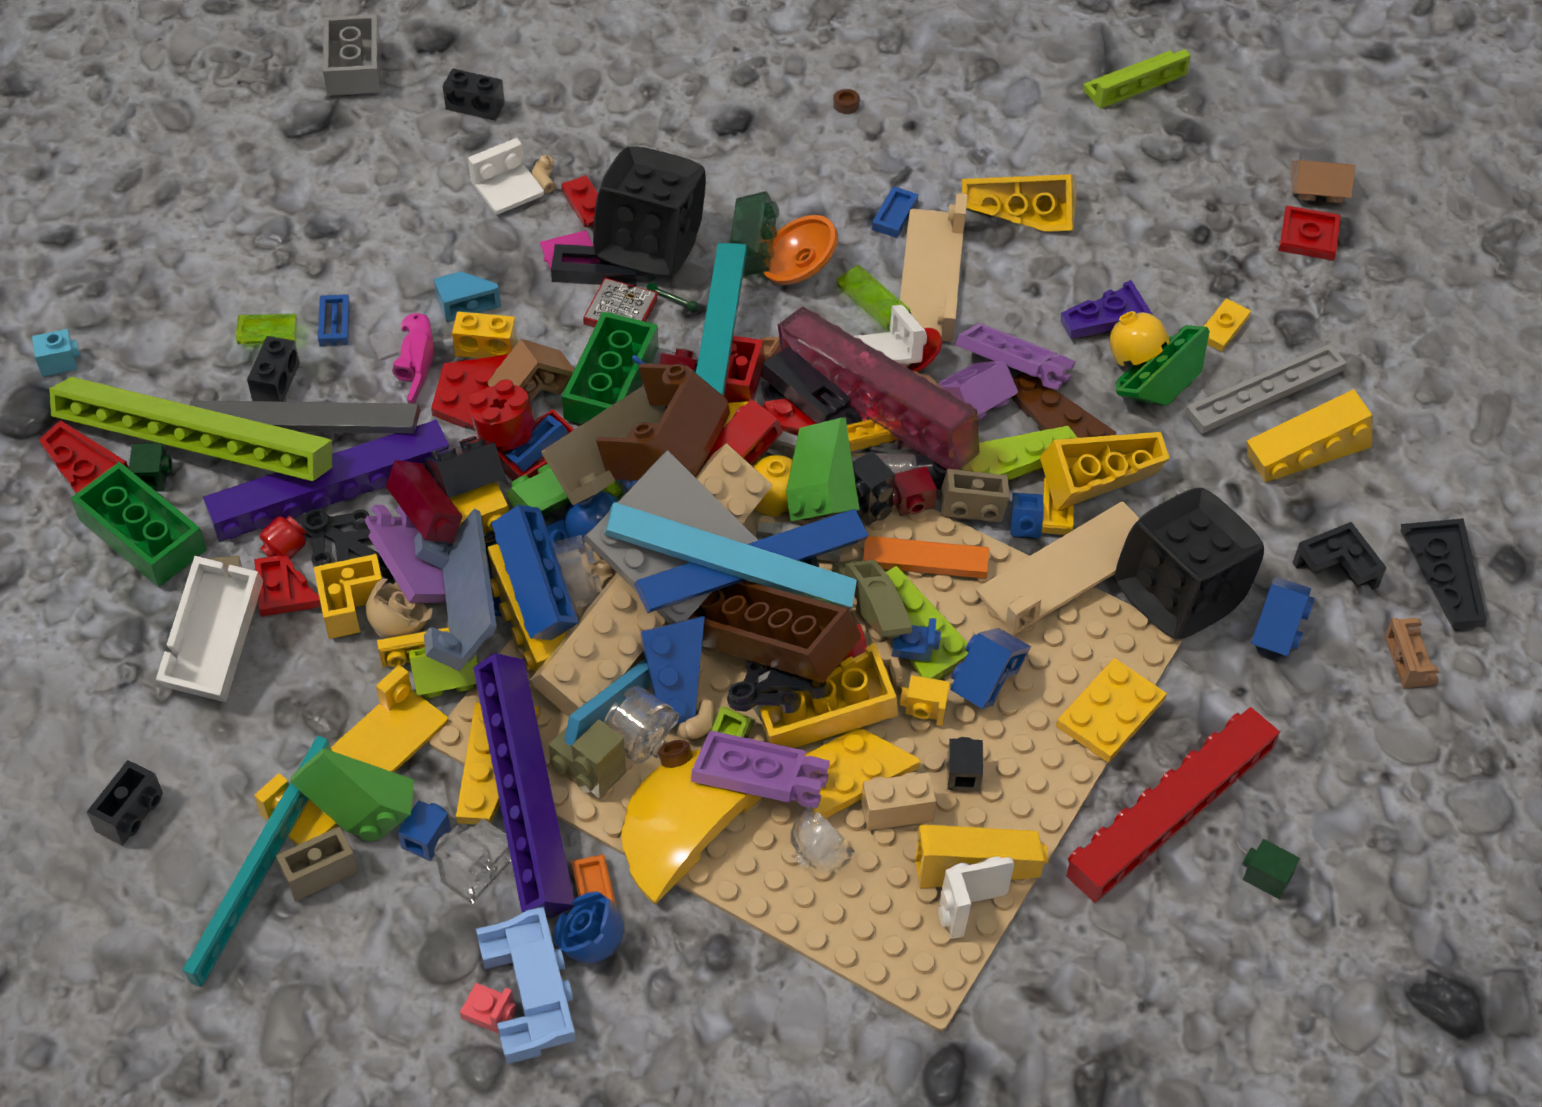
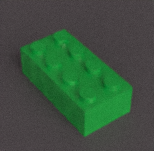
[562,311,659,424]
[71,462,207,588]

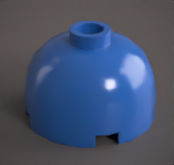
[564,490,618,550]
[554,891,624,964]

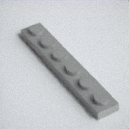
[1185,344,1347,434]

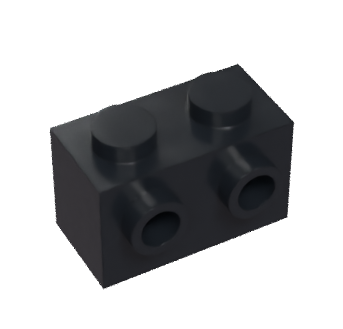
[852,451,895,526]
[87,760,163,846]

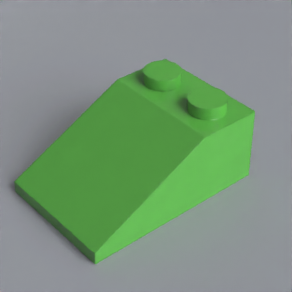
[786,418,860,521]
[290,748,414,842]

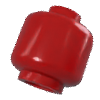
[259,516,307,560]

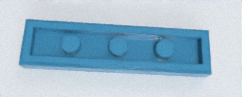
[564,659,651,746]

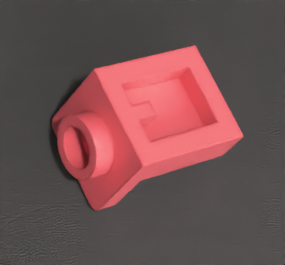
[460,983,517,1034]

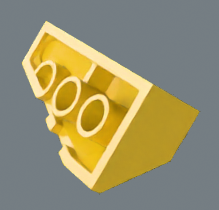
[961,174,1076,231]

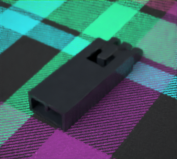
[551,244,656,286]
[760,346,862,425]

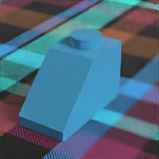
[434,271,501,322]

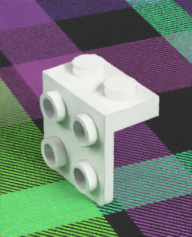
[848,305,927,370]
[938,857,1014,939]

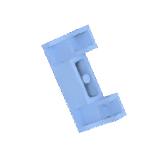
[476,907,576,1064]

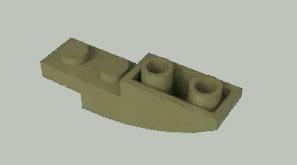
[832,559,912,638]

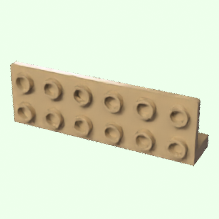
[899,193,967,342]
[976,502,1139,635]

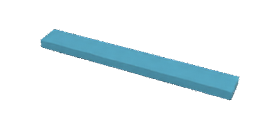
[604,502,857,611]

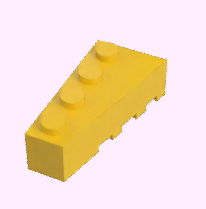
[1246,389,1373,483]
[1040,432,1170,511]
[488,544,567,673]
[760,643,898,748]

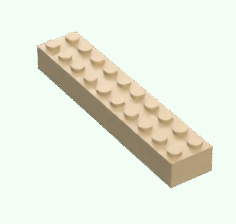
[529,443,773,717]

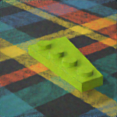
[948,426,1078,480]
[885,566,968,680]

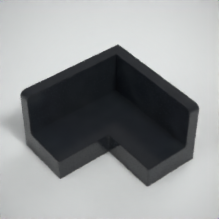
[1293,522,1387,590]

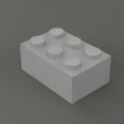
[323,14,381,96]

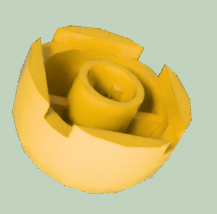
[1110,311,1170,366]
[752,455,793,517]

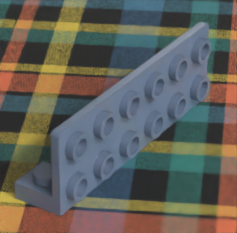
[414,509,497,671]

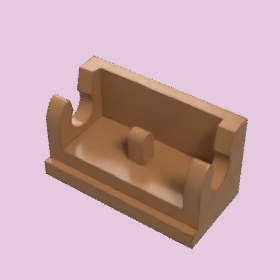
[1384,618,1439,689]

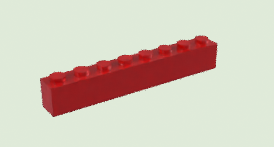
[1066,707,1280,904]

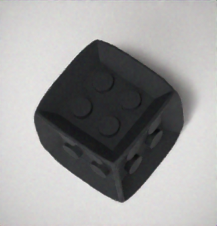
[593,146,706,276]
[1115,488,1264,639]

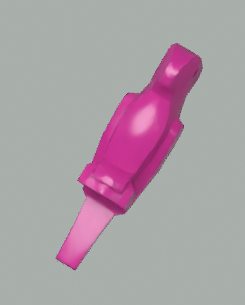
[392,313,435,404]

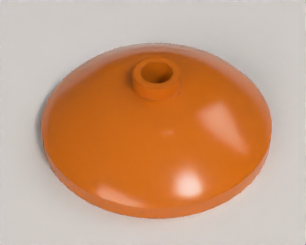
[761,215,838,285]

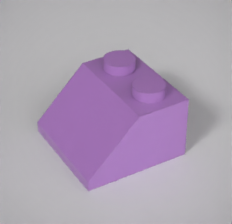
[938,361,1019,422]

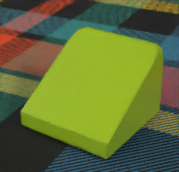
[711,706,755,738]

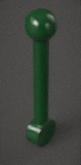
[646,283,699,312]

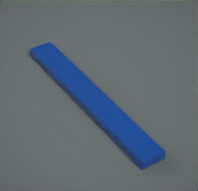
[634,509,869,613]

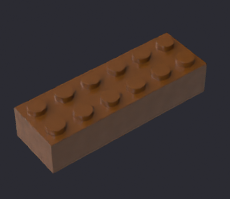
[687,580,862,683]

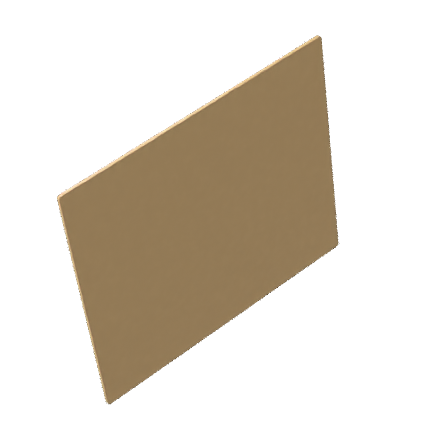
[429,455,1184,1032]

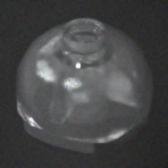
[790,805,857,873]

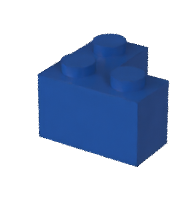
[1251,576,1315,656]
[950,628,1031,709]

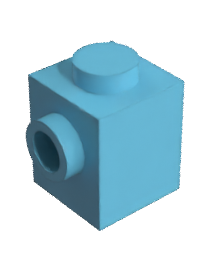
[32,329,81,377]

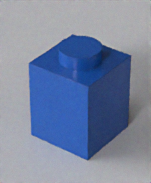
[398,800,451,861]

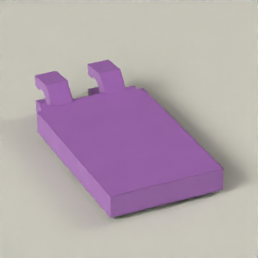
[956,322,1076,390]
[365,505,446,603]
[691,730,830,808]

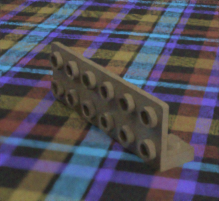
[542,385,666,505]

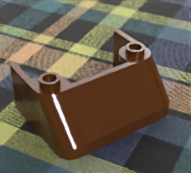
[596,364,730,481]

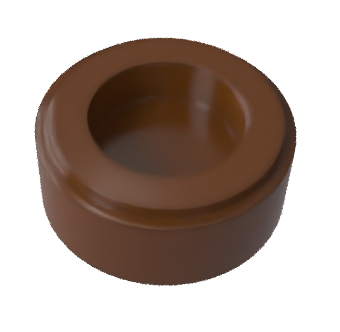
[833,89,860,114]
[658,740,693,768]

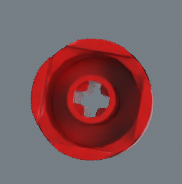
[469,379,536,451]

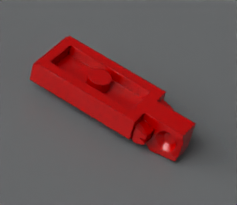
[561,175,598,227]

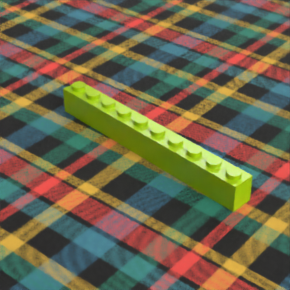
[49,377,332,481]

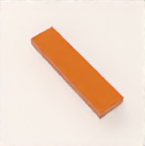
[863,536,989,579]

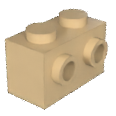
[861,772,936,831]

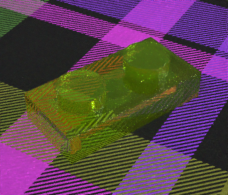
[235,314,298,344]

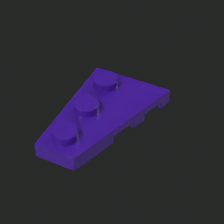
[1060,280,1152,339]

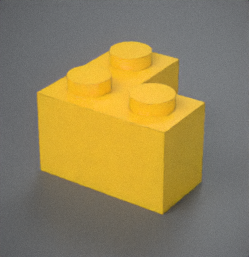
[314,554,382,639]

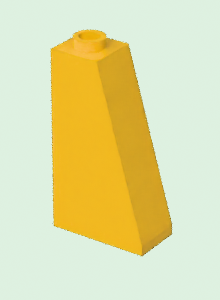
[914,825,1048,889]

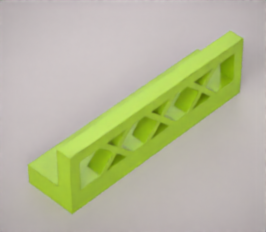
[1083,49,1191,109]

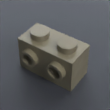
[940,469,1010,522]
[276,826,359,902]

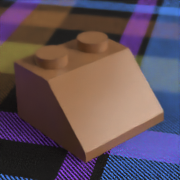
[1291,160,1355,203]

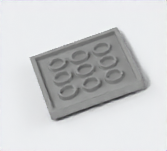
[583,450,758,624]

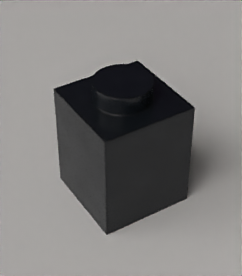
[947,737,983,791]

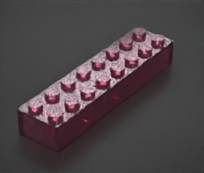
[777,306,980,470]

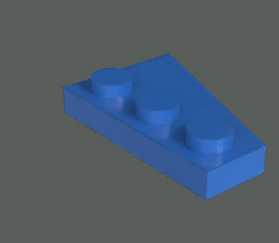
[639,616,705,728]

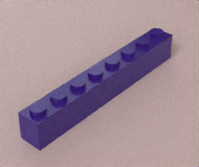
[203,419,450,542]
[473,653,574,918]

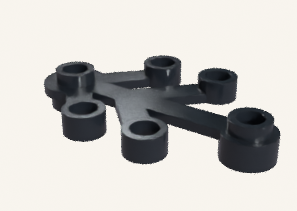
[301,509,394,579]
[727,661,828,714]

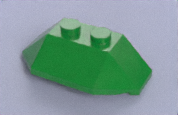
[1115,325,1210,406]

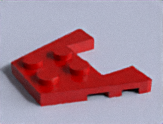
[431,354,509,429]

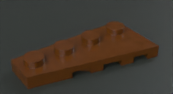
[1010,372,1117,438]

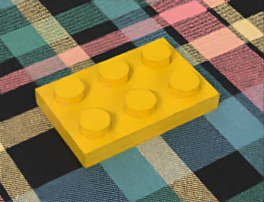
[1056,658,1167,763]

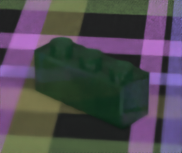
[730,191,779,277]

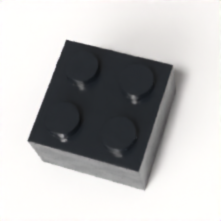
[424,436,506,498]

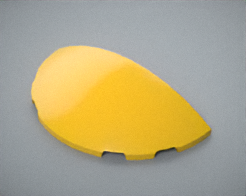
[621,749,762,905]

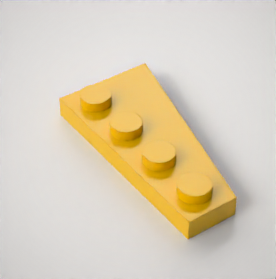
[456,702,541,825]

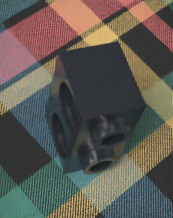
[442,68,505,121]
[247,336,300,402]

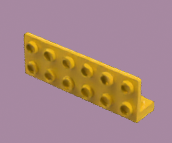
[254,665,448,845]

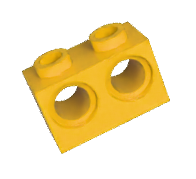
[452,311,517,358]

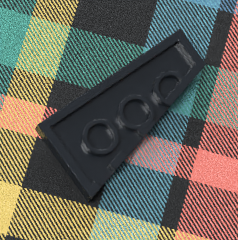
[1400,518,1486,629]

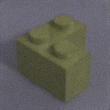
[548,719,626,798]

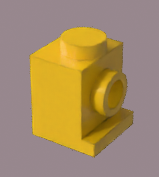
[900,675,950,726]

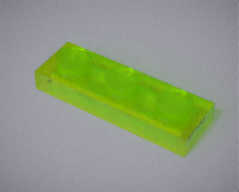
[836,264,911,332]

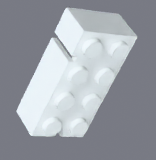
[156,556,263,702]

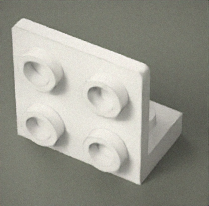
[468,138,544,215]

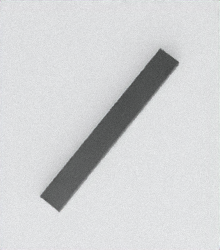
[189,400,421,434]

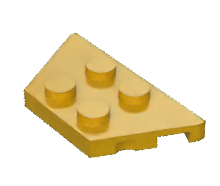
[806,728,921,826]

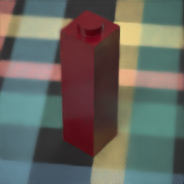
[386,460,463,543]

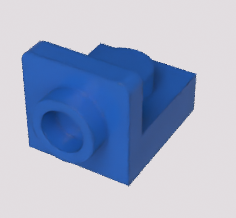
[1010,492,1044,538]
[891,618,941,662]

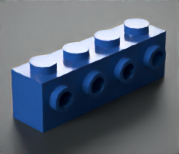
[492,505,579,640]

